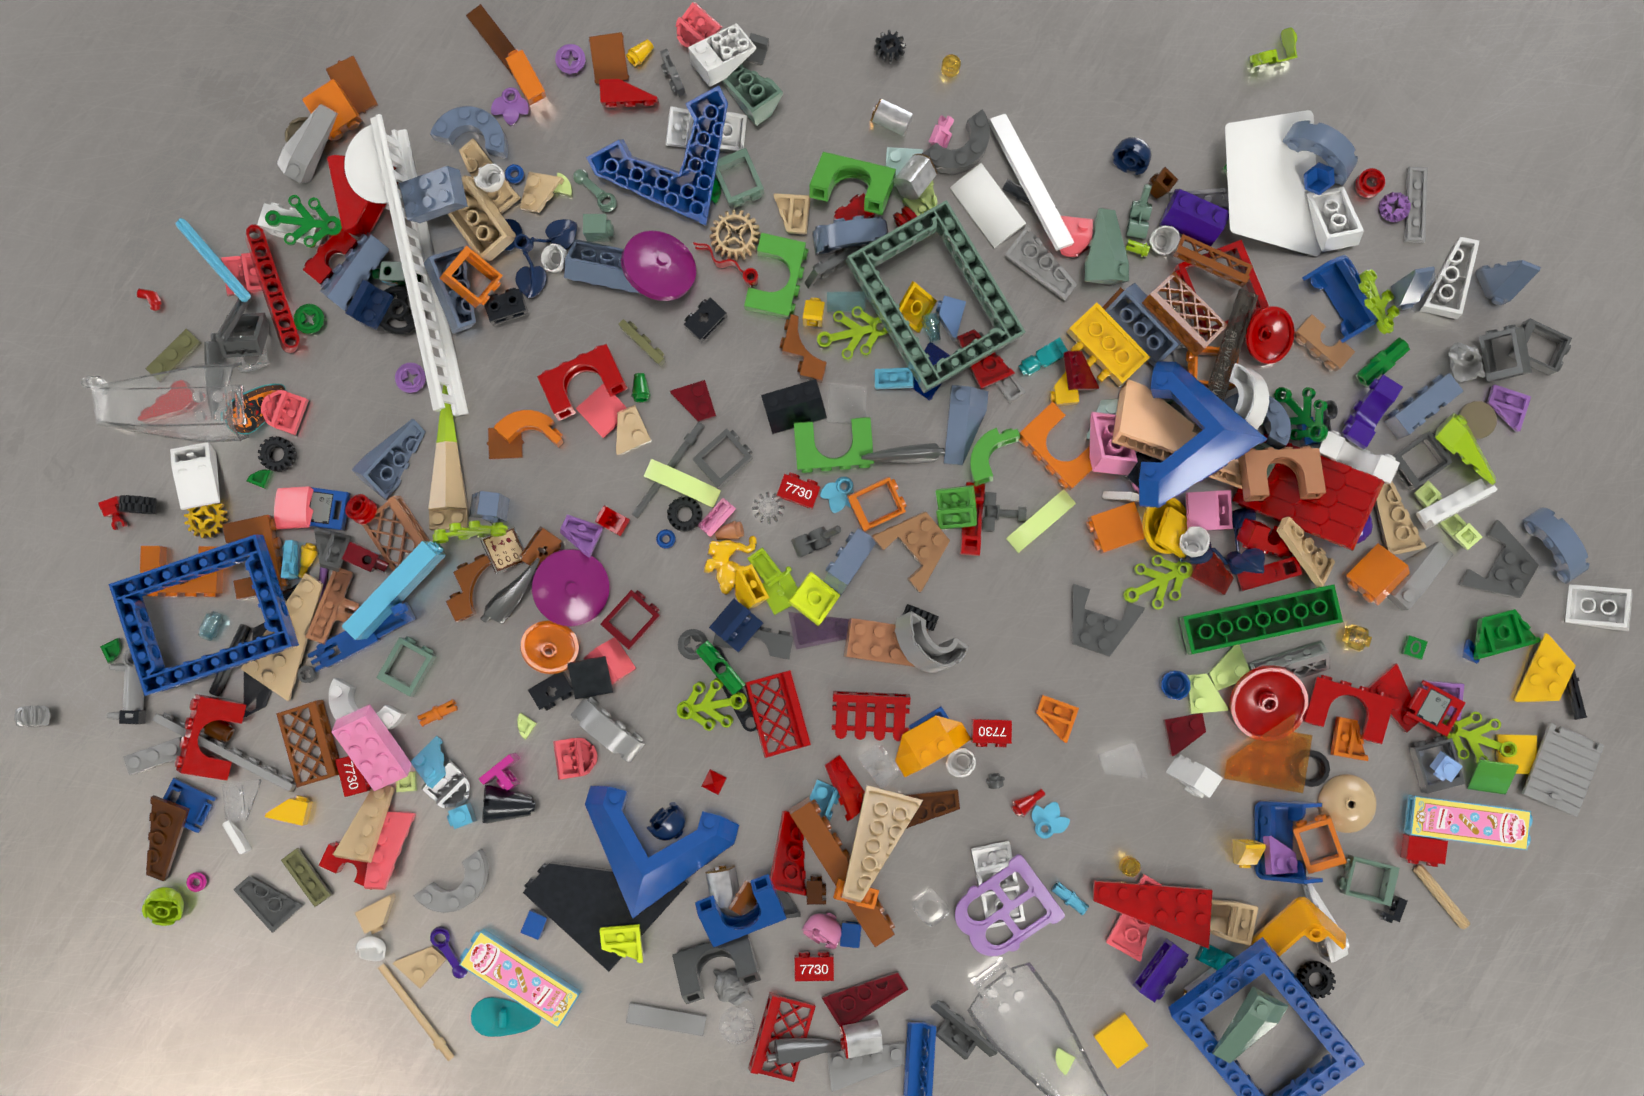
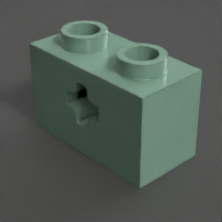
[583,214,614,242]

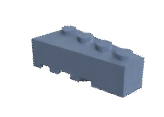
[320,232,389,311]
[423,246,476,334]
[1384,373,1463,439]

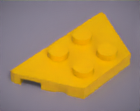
[1513,633,1576,702]

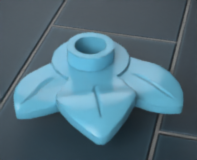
[820,477,858,513]
[1032,802,1070,839]

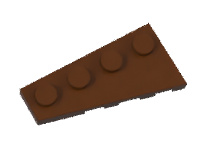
[905,789,960,829]
[146,795,190,882]

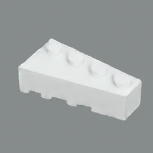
[1419,237,1480,319]

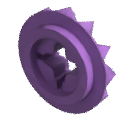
[555,44,586,75]
[1379,192,1411,222]
[395,363,426,393]

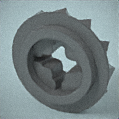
[678,629,708,660]

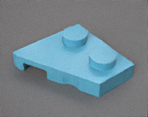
[281,540,299,580]

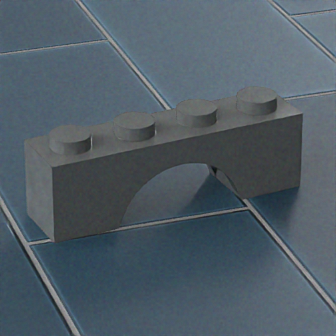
[713,627,793,660]

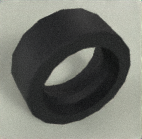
[1290,750,1330,787]

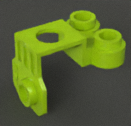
[1249,27,1298,67]

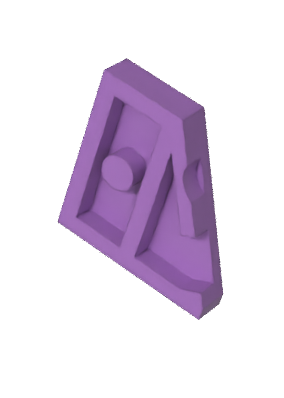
[1263,836,1298,874]

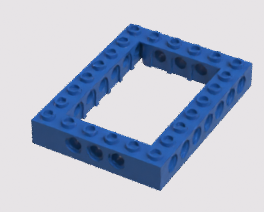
[108,535,299,696]
[1168,937,1365,1096]

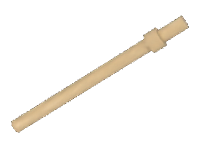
[378,963,454,1061]

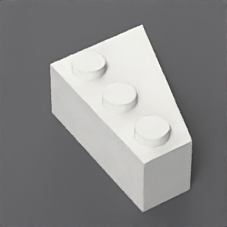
[1166,753,1223,798]

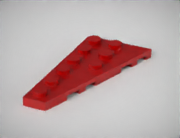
[1093,880,1213,949]

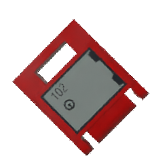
[1404,680,1466,737]

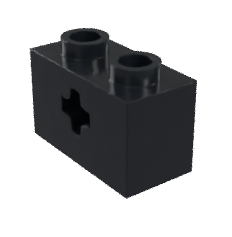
[684,297,728,343]
[528,671,573,711]

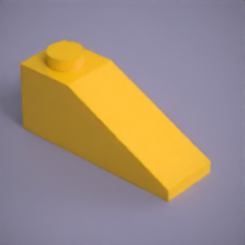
[1232,839,1266,868]

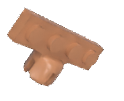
[306,568,360,645]

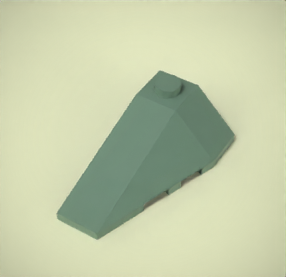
[721,64,783,126]
[1085,208,1129,285]
[1212,986,1289,1063]

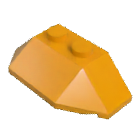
[895,715,971,777]

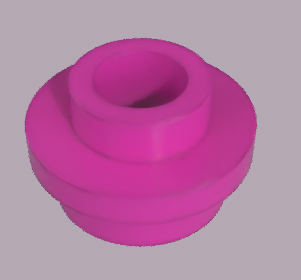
[186,872,207,892]

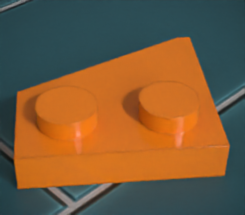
[1036,695,1079,743]

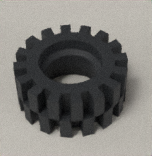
[258,436,296,472]
[119,495,157,514]
[667,496,702,532]
[903,604,939,631]
[1297,961,1336,999]

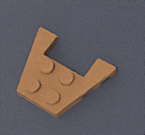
[871,512,950,592]

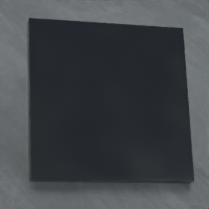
[567,656,613,700]

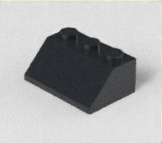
[761,379,827,435]

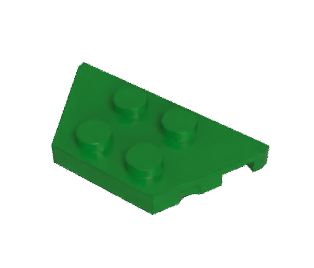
[1473,609,1541,660]

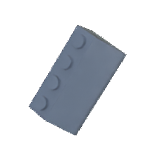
[564,239,639,293]
[1105,283,1181,367]

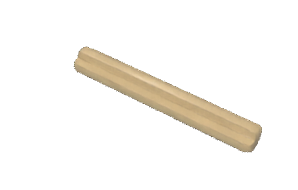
[1413,864,1470,930]

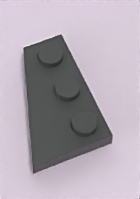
[804,246,863,289]
[233,876,304,933]

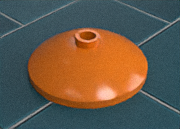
[520,621,579,674]

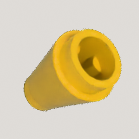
[626,39,654,66]

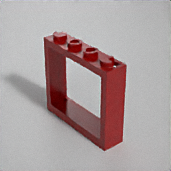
[1174,239,1269,338]

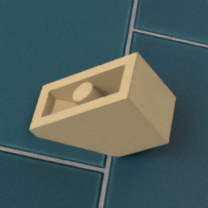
[355,893,396,934]

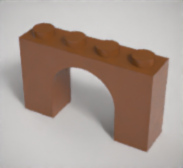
[222,515,289,600]

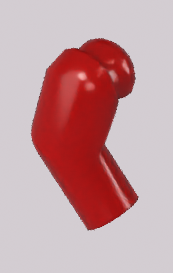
[137,288,162,311]

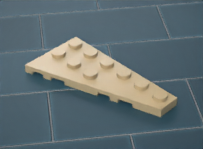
[240,573,324,701]
[841,785,923,903]

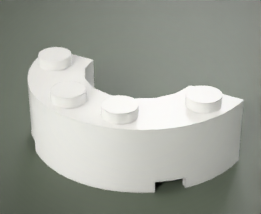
[1229,363,1269,430]
[1319,430,1400,484]
[329,678,406,731]

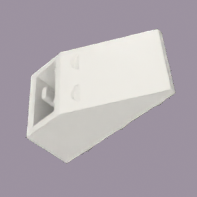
[688,23,756,87]
[170,442,220,510]

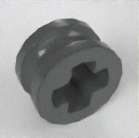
[297,666,317,683]

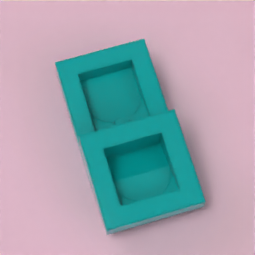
[1195,944,1235,970]

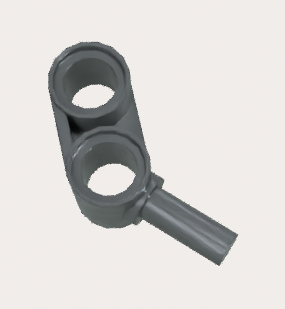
[791,525,841,558]

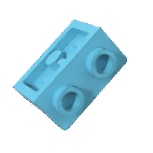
[810,779,840,822]

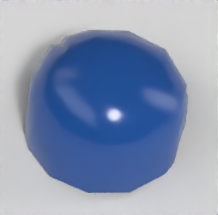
[1161,670,1191,701]

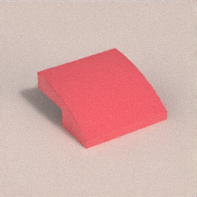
[221,252,264,296]
[576,383,627,438]
[274,486,313,529]

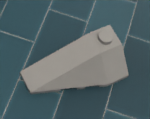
[277,104,338,183]
[1387,541,1453,610]

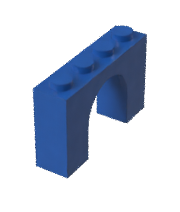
[695,874,787,948]

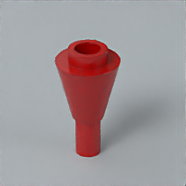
[1012,789,1046,818]

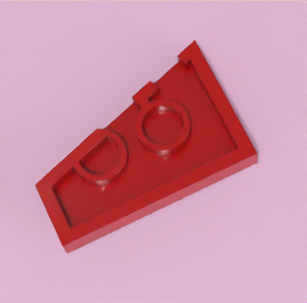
[956,329,1015,389]
[1367,663,1419,733]
[825,755,865,822]

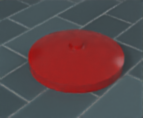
[1229,665,1308,741]

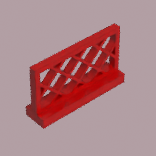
[745,670,811,758]
[748,992,816,1082]

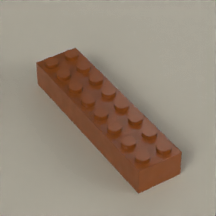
[789,797,895,947]

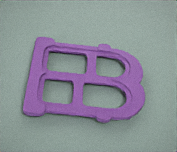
[955,854,1065,956]

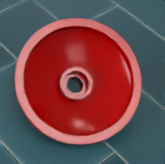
[1246,306,1295,364]

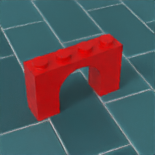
[537,344,628,421]
[1303,675,1395,745]
[175,694,246,781]

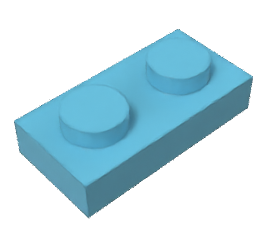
[875,368,914,389]

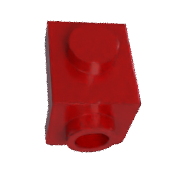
[595,505,630,536]

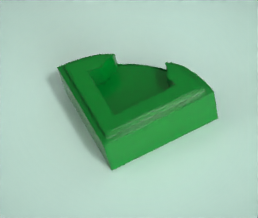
[711,178,721,205]
[246,469,273,489]
[100,638,122,664]

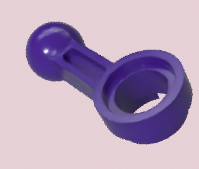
[430,927,468,979]

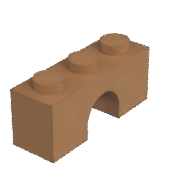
[1294,314,1355,372]

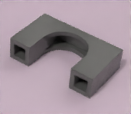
[672,934,761,1004]

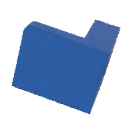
[1304,162,1335,195]
[520,909,547,940]
[840,920,862,948]

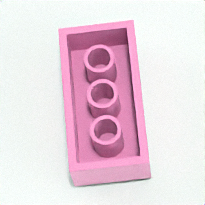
[331,704,412,791]

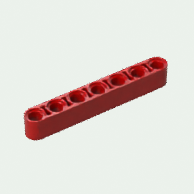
[245,224,300,353]

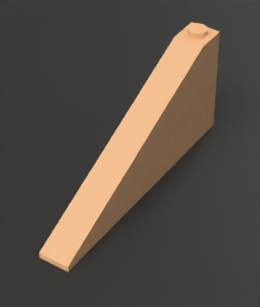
[1112,379,1242,489]

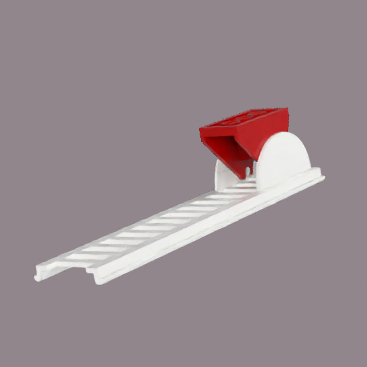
[327,114,469,416]

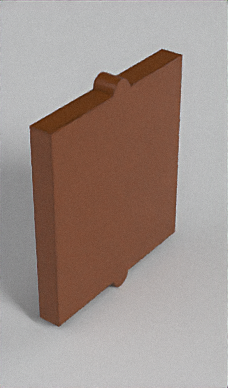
[487,428,524,459]
[728,880,757,916]

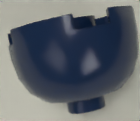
[1112,137,1152,175]
[647,802,686,841]

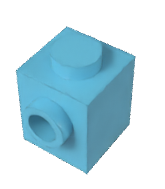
[447,802,477,829]

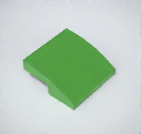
[935,485,977,529]

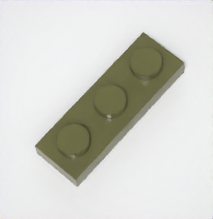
[618,319,666,367]
[145,329,202,383]
[281,848,332,907]

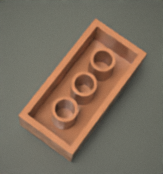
[844,618,928,667]

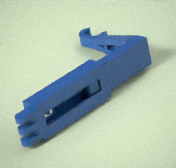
[307,602,416,672]

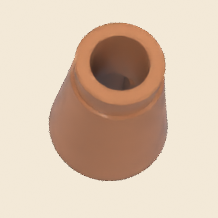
[715,521,744,540]

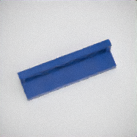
[903,1022,936,1096]

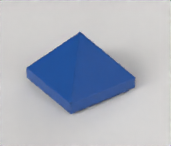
[1463,639,1480,664]

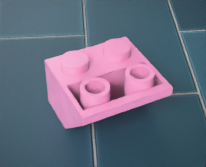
[1186,490,1233,530]

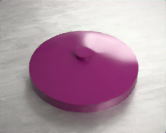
[621,231,696,301]
[532,549,609,626]

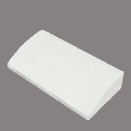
[950,163,1026,249]

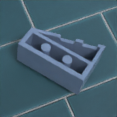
[469,491,510,523]
[823,528,876,597]

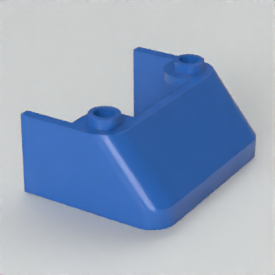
[1302,255,1378,343]
[1255,801,1323,884]

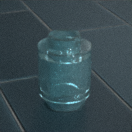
[198,611,225,641]

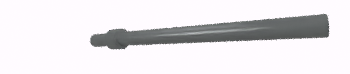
[632,422,704,519]

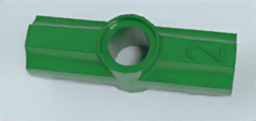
[1356,337,1410,387]
[695,640,746,695]

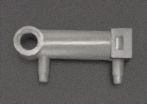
[107,649,146,724]

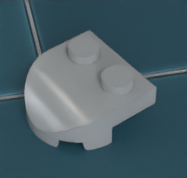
[421,760,470,808]

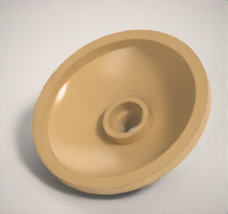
[1317,774,1376,833]

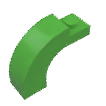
[970,428,1020,486]

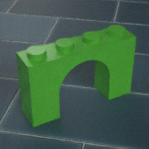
[809,152,896,215]
[744,233,809,319]
[794,417,874,473]

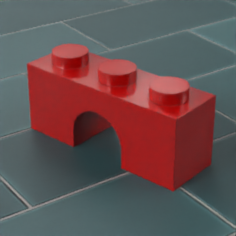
[303,230,358,285]
[1236,518,1293,558]
[318,841,372,890]

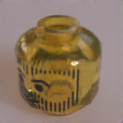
[1341,624,1372,652]

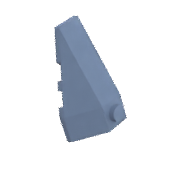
[1475,260,1541,305]
[944,385,989,465]
[352,419,425,500]

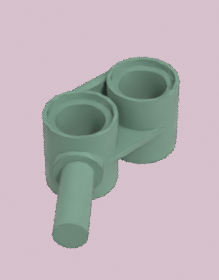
[1126,184,1152,239]

